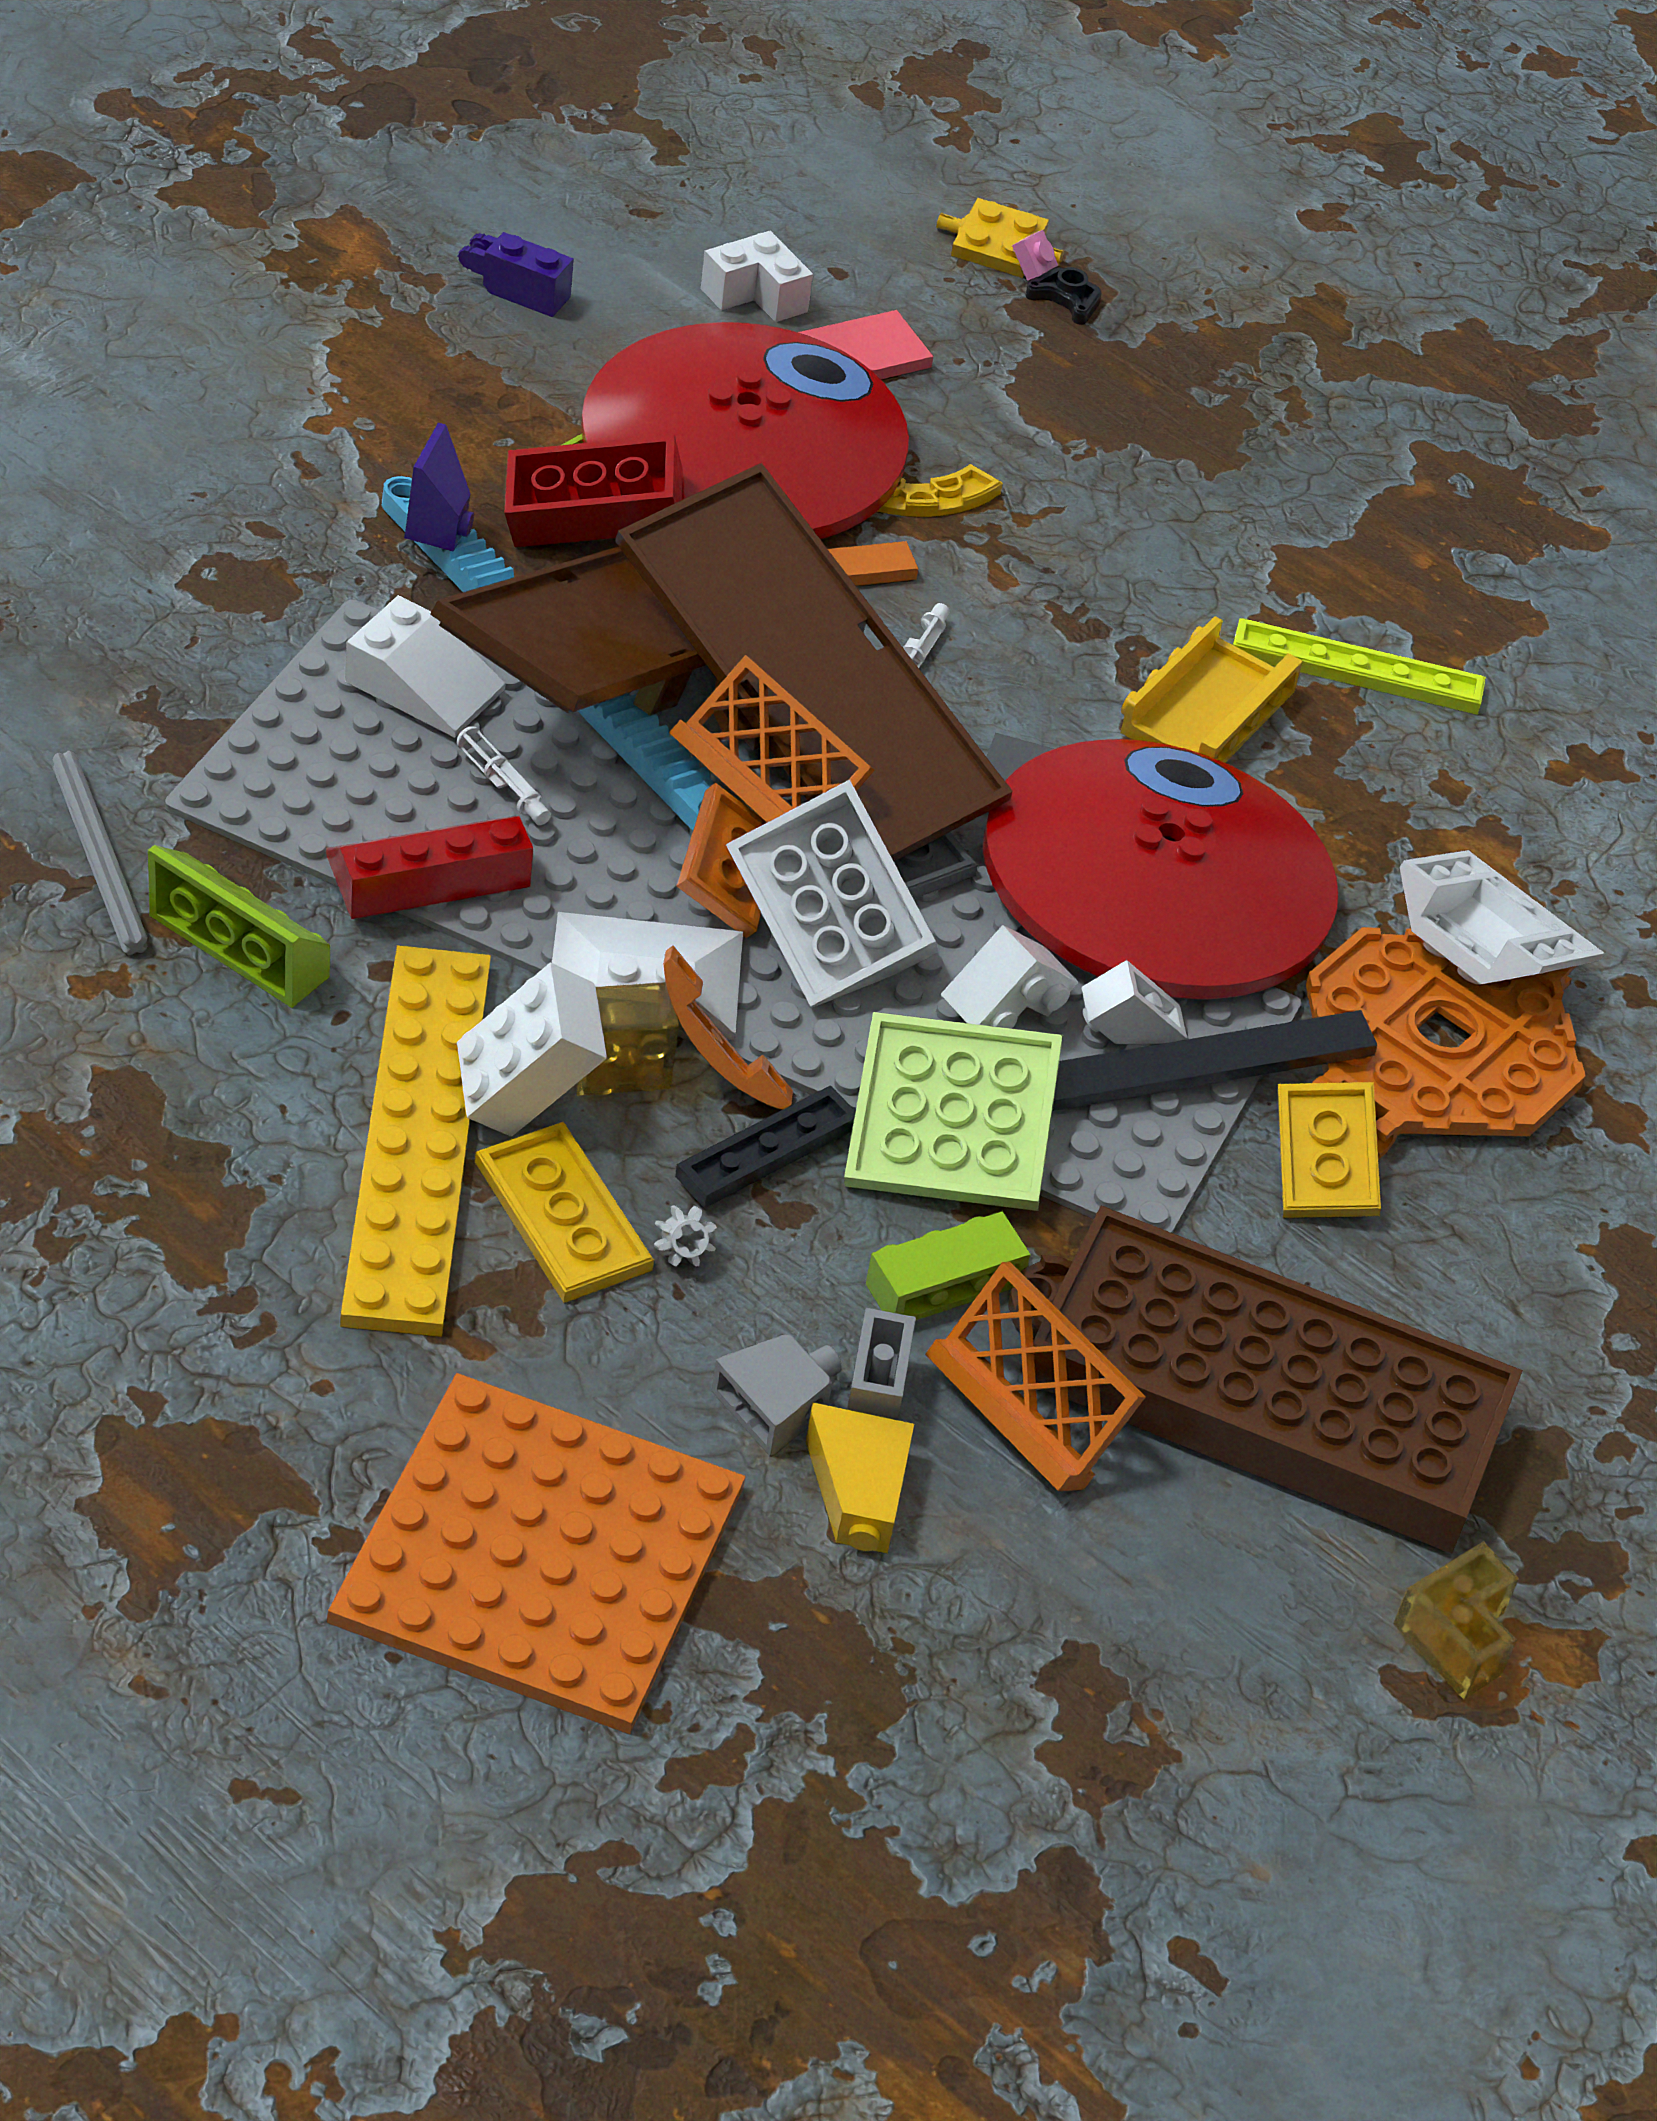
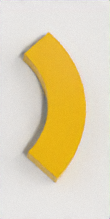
[878,464,1003,517]

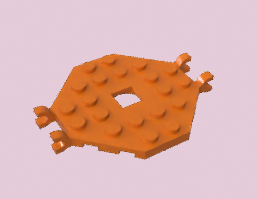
[1306,927,1586,1160]

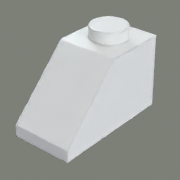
[1081,960,1188,1044]

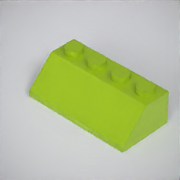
[148,845,330,1008]

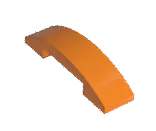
[663,945,793,1110]

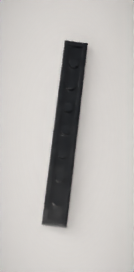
[1052,1010,1378,1111]

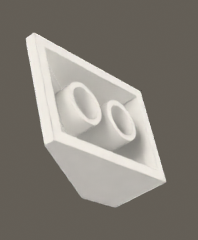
[345,595,506,738]

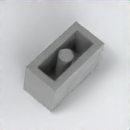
[847,1308,916,1420]

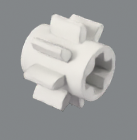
[654,1205,717,1267]

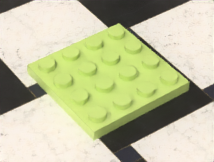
[844,1012,1063,1211]

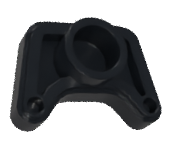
[1025,267,1102,325]

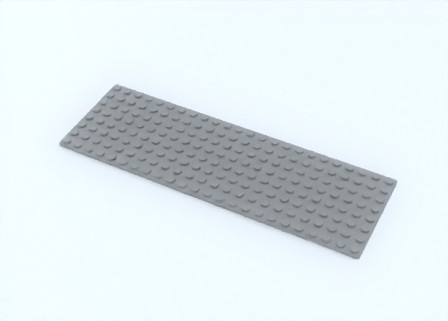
[165,599,1301,1233]

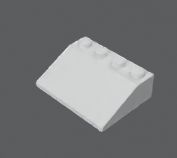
[726,780,939,1008]

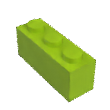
[866,1211,1031,1321]

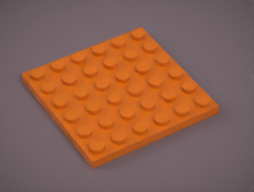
[327,1373,746,1735]

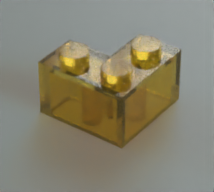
[1393,1541,1519,1699]

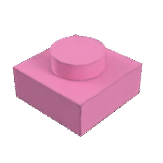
[1012,230,1058,281]

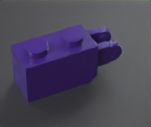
[457,232,574,317]

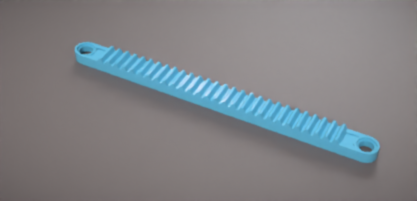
[381,476,714,831]

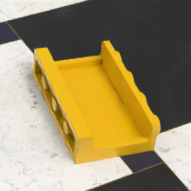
[1120,616,1303,763]

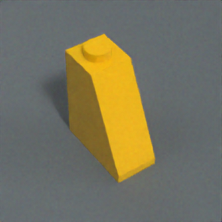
[806,1403,914,1554]

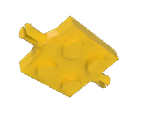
[936,198,1064,278]

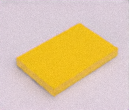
[1278,1082,1381,1218]

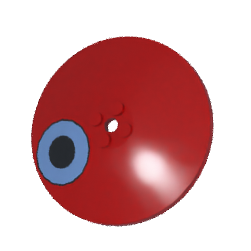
[581,322,909,539]
[983,739,1338,999]

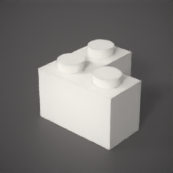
[700,230,813,322]
[941,925,1079,1029]

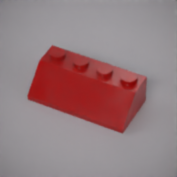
[326,816,533,919]

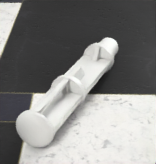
[903,603,950,668]
[457,726,551,825]

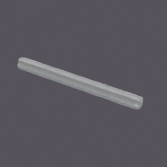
[52,751,148,955]

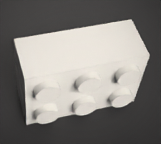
[457,962,607,1137]

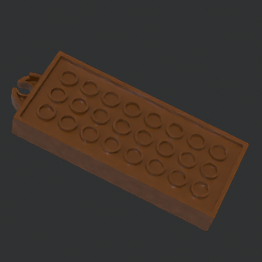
[1008,1205,1523,1554]

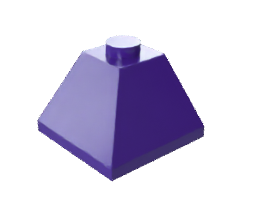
[404,423,474,552]

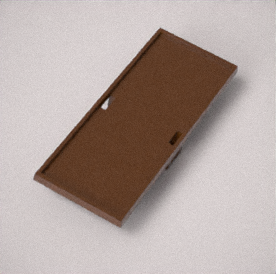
[615,463,1013,862]
[430,547,706,715]

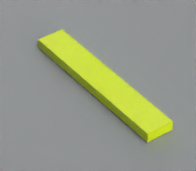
[1233,618,1486,715]

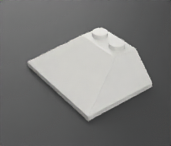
[1400,850,1605,984]
[552,912,743,1040]

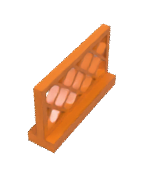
[669,655,875,823]
[925,1262,1146,1491]

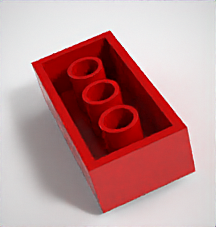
[504,434,683,547]

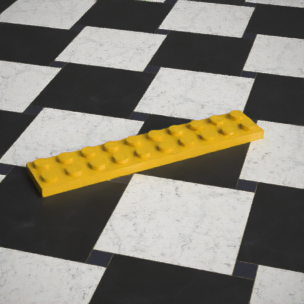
[340,945,491,1337]

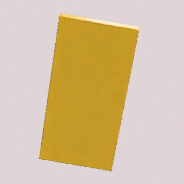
[475,1121,654,1303]

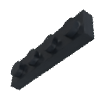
[675,1085,856,1208]

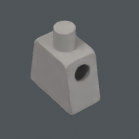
[712,1334,841,1456]

